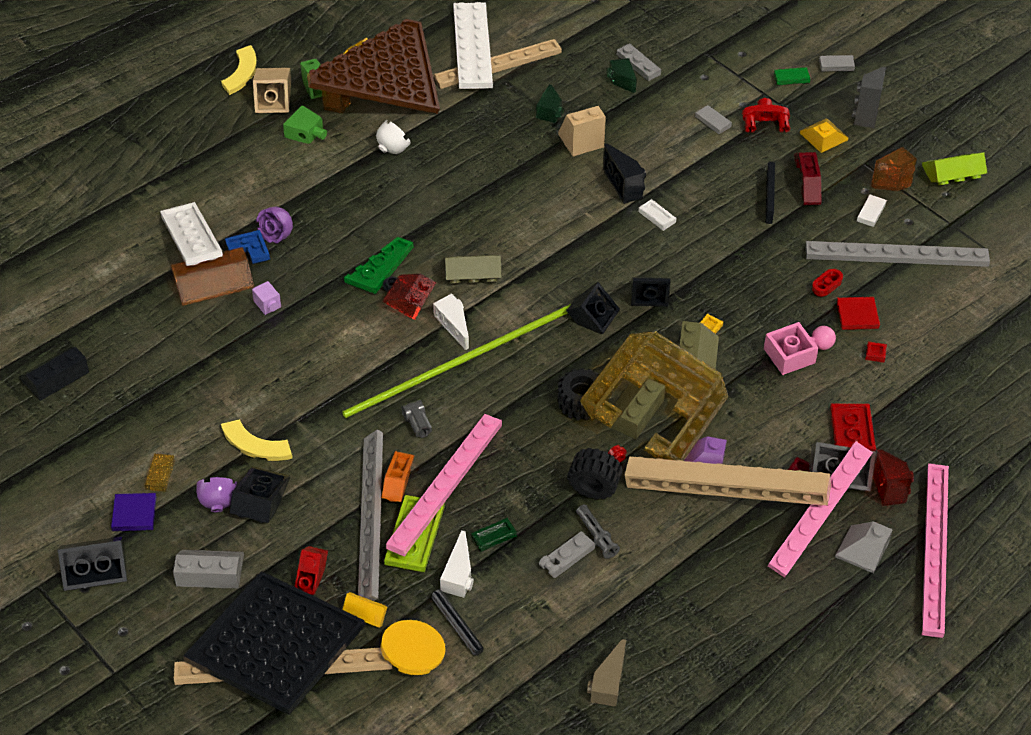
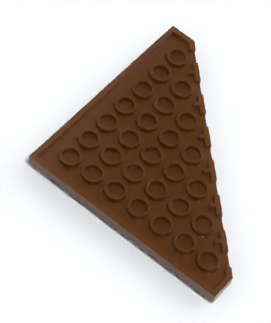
[307,19,440,114]

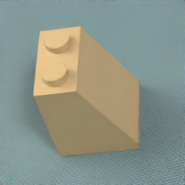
[253,68,291,113]
[558,106,606,156]

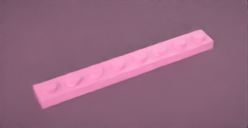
[768,442,873,578]

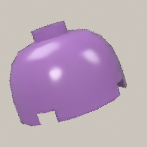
[257,206,293,243]
[196,477,237,512]

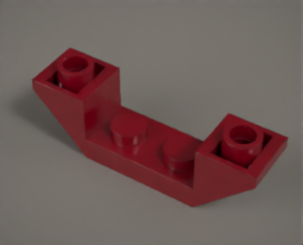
[794,152,822,205]

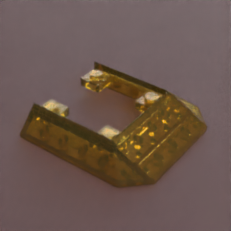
[580,332,728,461]

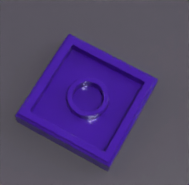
[111,493,157,531]

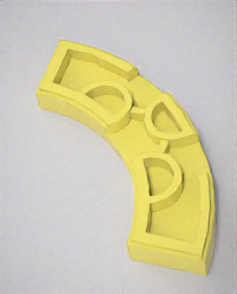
[221,45,257,95]
[221,420,292,461]

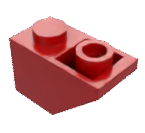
[295,546,328,595]

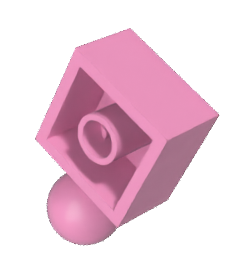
[764,322,836,375]

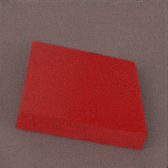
[836,297,880,330]

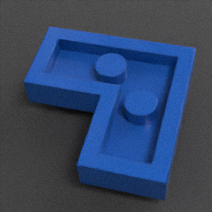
[225,230,270,264]

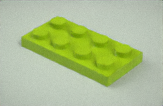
[384,495,445,572]

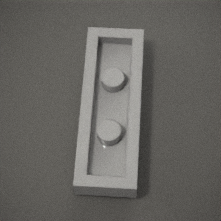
[617,43,661,81]

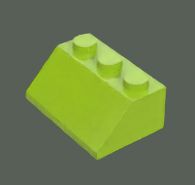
[921,152,987,185]

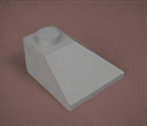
[835,521,893,574]

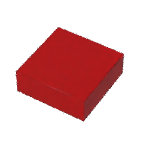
[865,341,887,363]

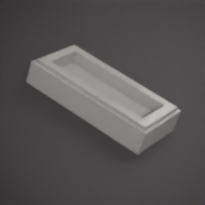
[819,55,855,71]
[695,105,732,134]

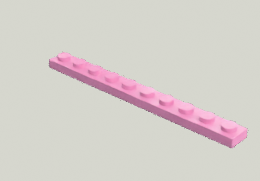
[386,414,502,556]
[922,463,949,638]

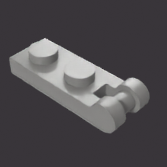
[539,531,595,578]

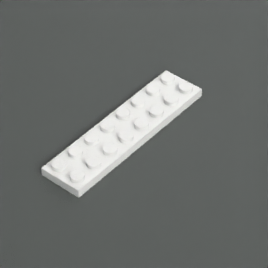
[454,2,493,89]

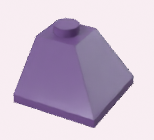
[682,436,727,464]

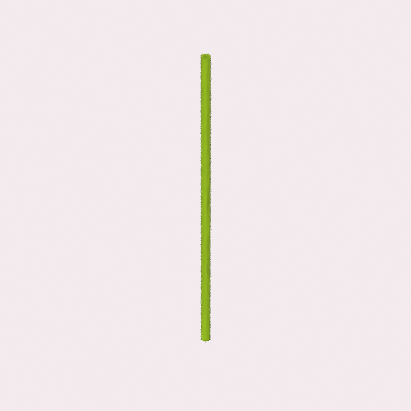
[342,304,571,418]

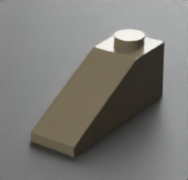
[587,639,626,706]

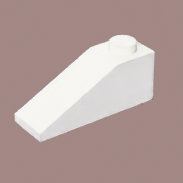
[433,294,469,350]
[440,531,474,598]

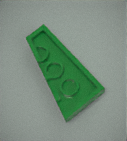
[344,237,414,294]

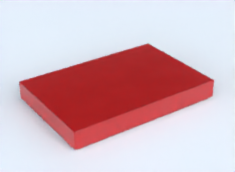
[830,403,876,452]

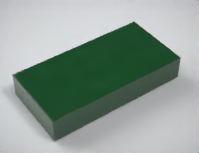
[471,517,517,552]

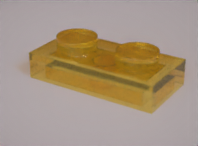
[145,453,175,492]

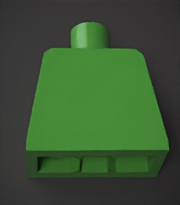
[300,59,327,99]
[283,106,327,144]

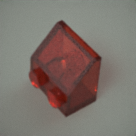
[383,274,436,320]
[873,449,914,506]

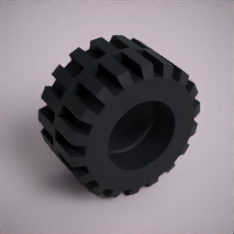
[558,368,607,420]
[567,448,623,500]

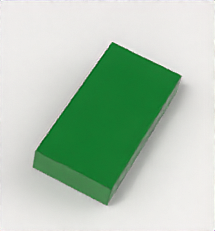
[774,67,810,85]

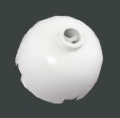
[376,120,411,154]

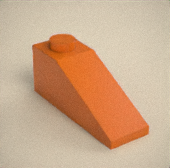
[382,451,414,502]

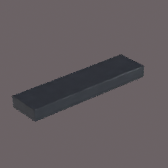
[765,161,775,224]

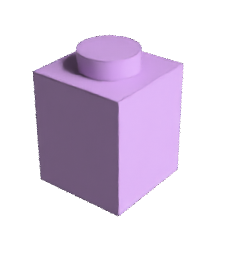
[252,281,281,315]

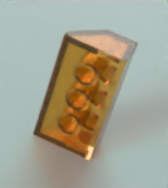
[171,247,254,306]

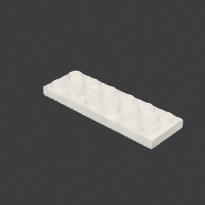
[160,202,223,266]

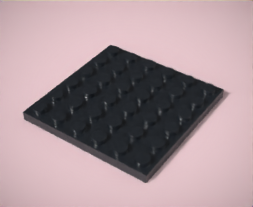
[183,571,365,715]

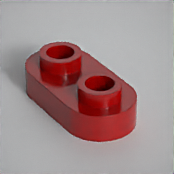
[812,269,843,297]

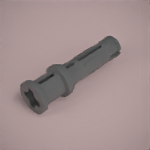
[576,505,620,559]

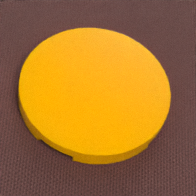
[381,620,445,675]

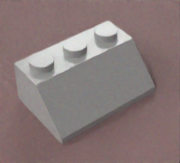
[173,550,244,589]

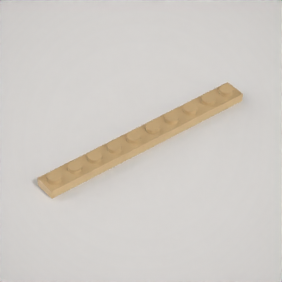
[174,648,392,685]

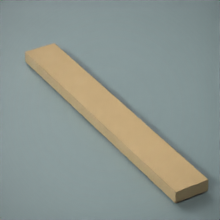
[433,39,561,89]

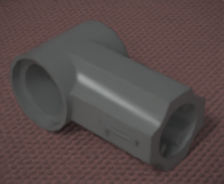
[401,400,432,438]

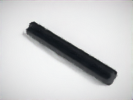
[432,589,483,656]

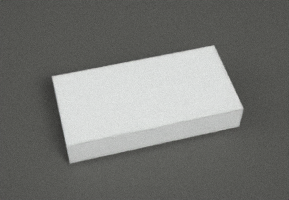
[857,195,887,227]
[638,199,676,231]

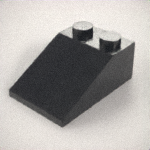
[603,143,646,204]
[230,466,290,523]

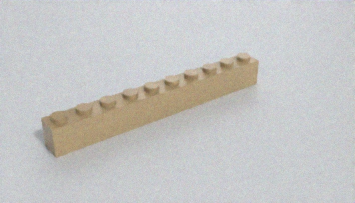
[625,457,831,506]

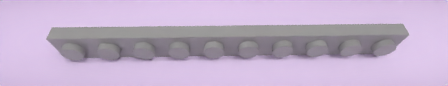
[805,241,990,267]
[358,430,383,601]

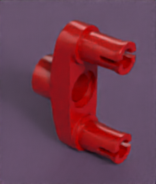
[742,98,790,132]

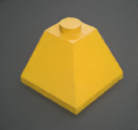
[800,118,848,153]

